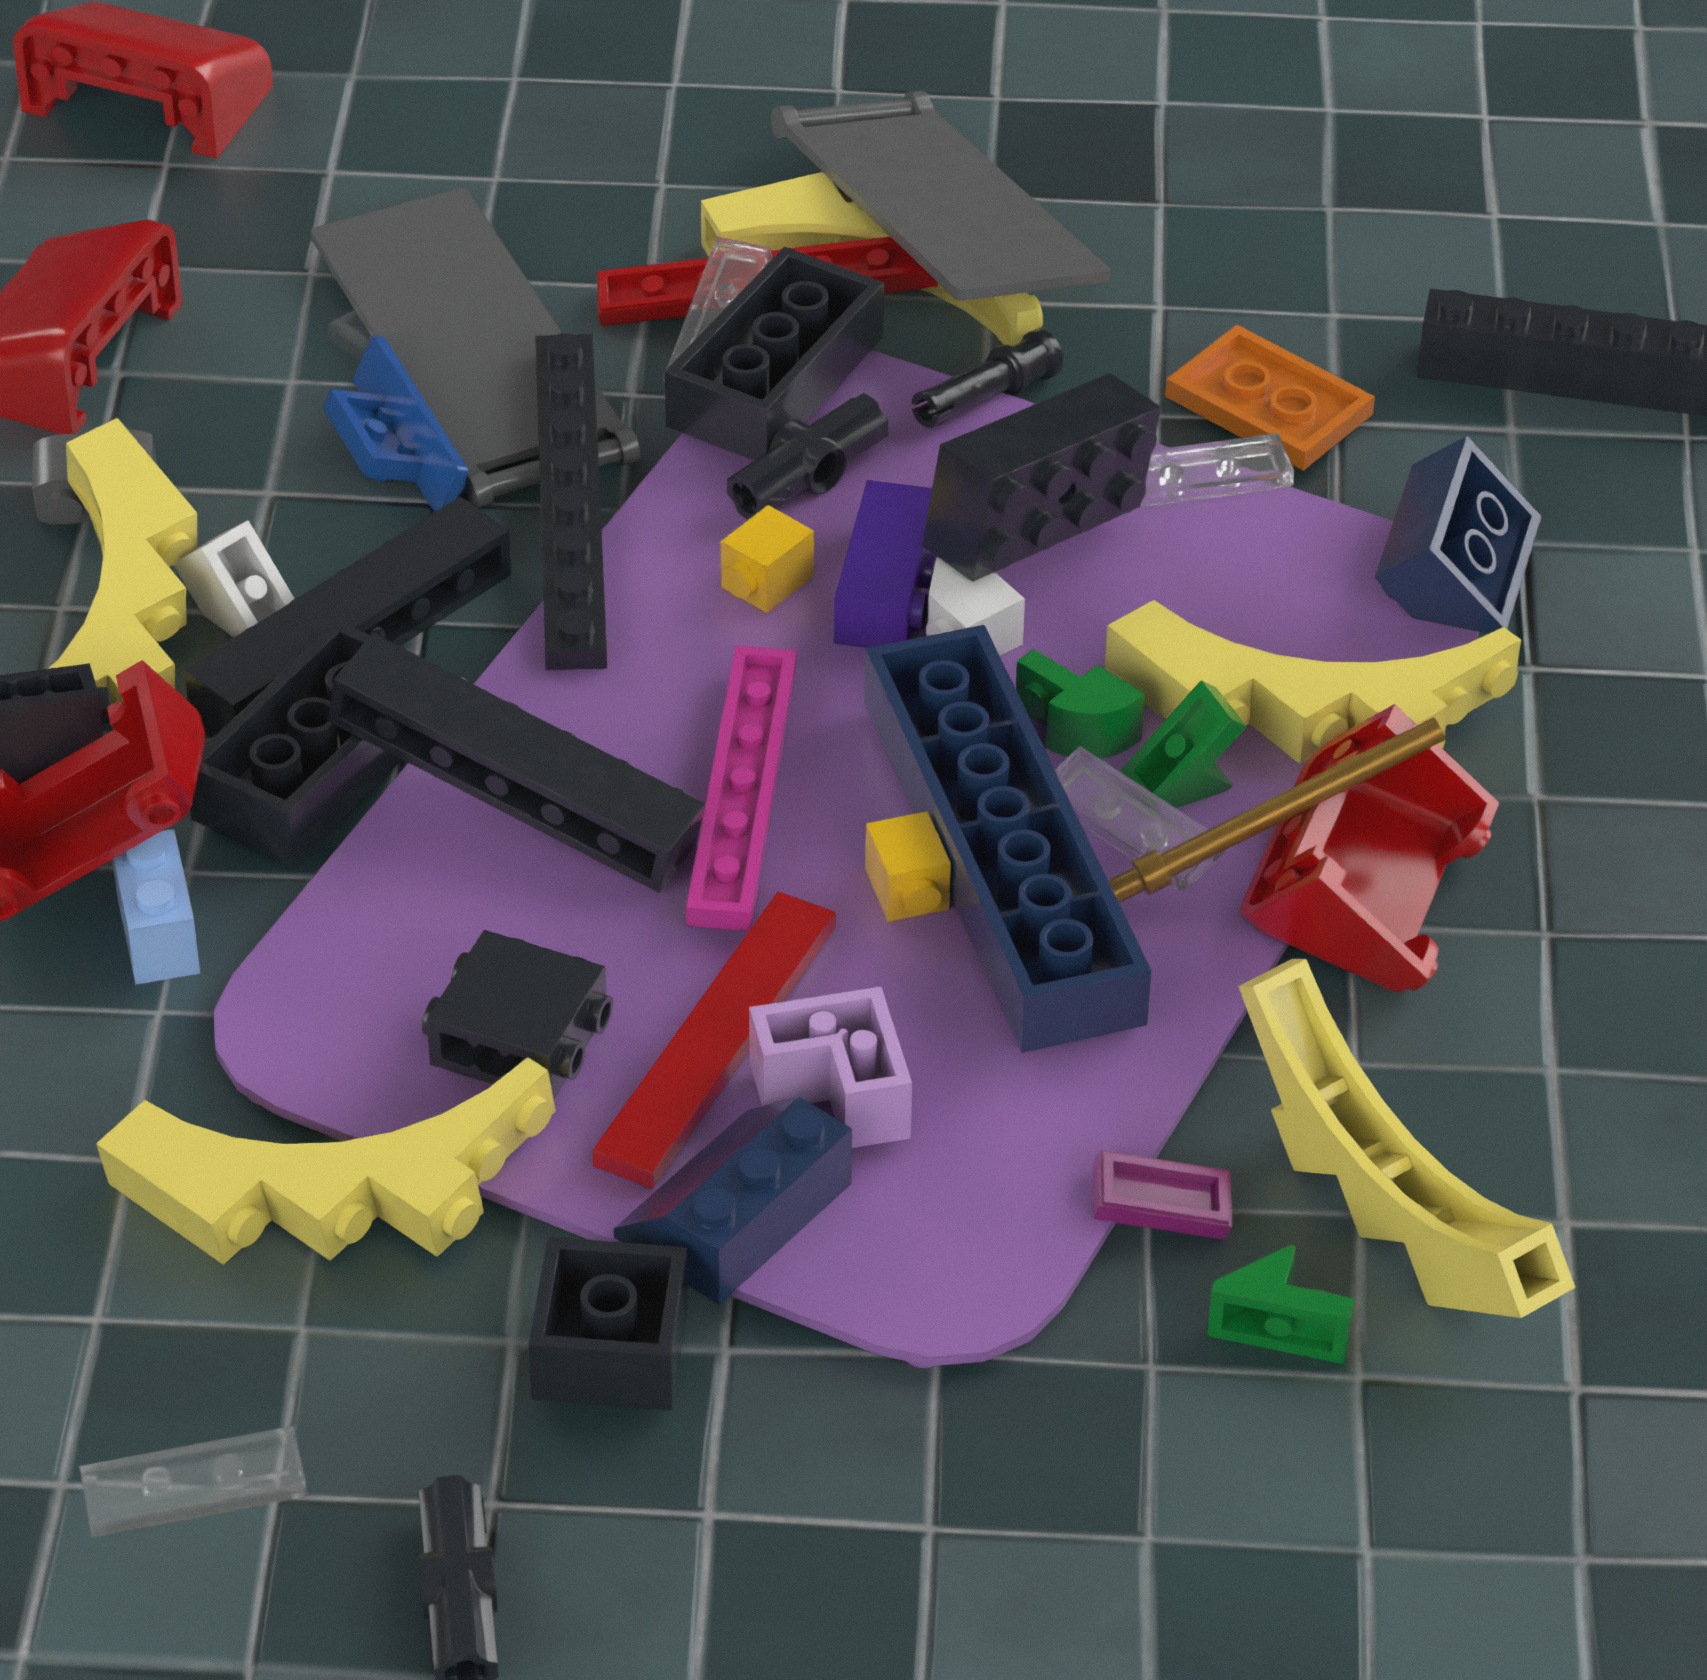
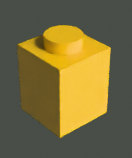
[720,505,814,613]
[865,811,951,922]

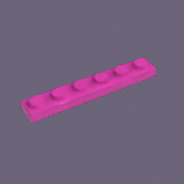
[686,645,797,931]

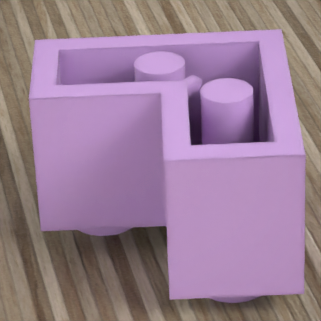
[749,986,912,1148]

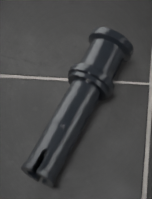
[911,329,1063,428]

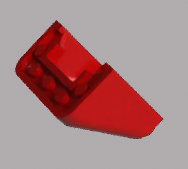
[13,2,273,159]
[0,219,183,434]
[0,660,205,921]
[1240,704,1499,993]

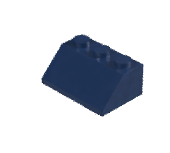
[1374,436,1541,634]
[613,1096,852,1305]

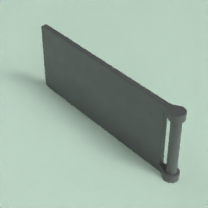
[771,91,1111,300]
[311,187,640,508]

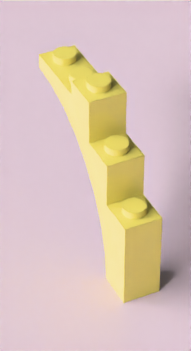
[701,172,1043,346]
[48,418,198,705]
[1105,600,1521,764]
[1238,959,1575,1318]
[96,1057,556,1265]

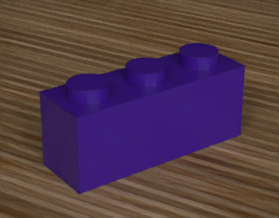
[834,480,937,648]

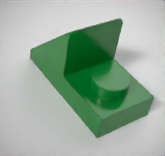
[1119,680,1247,815]
[1207,1245,1355,1364]

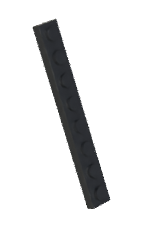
[535,333,607,670]

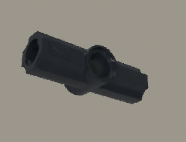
[727,393,888,520]
[419,1475,499,1680]

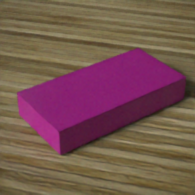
[1093,1150,1232,1240]

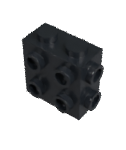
[0,663,111,784]
[422,930,613,1099]

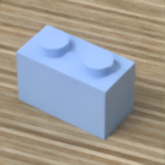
[112,829,200,985]

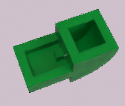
[1016,649,1145,759]

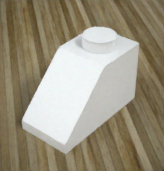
[174,520,294,638]
[926,557,1025,656]

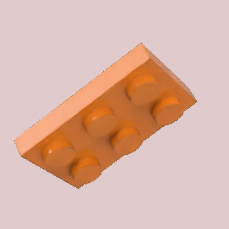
[1165,324,1375,471]

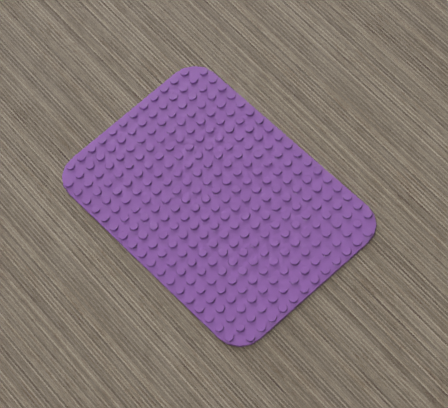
[214,351,1480,1368]

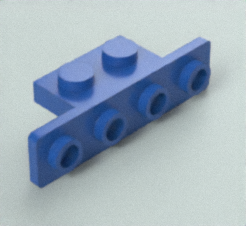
[322,335,468,512]

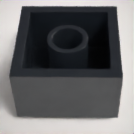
[528,1237,688,1411]

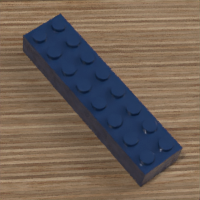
[864,625,1151,1053]

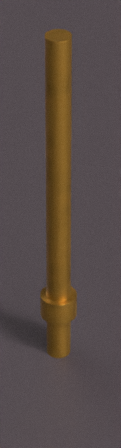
[1108,717,1445,903]

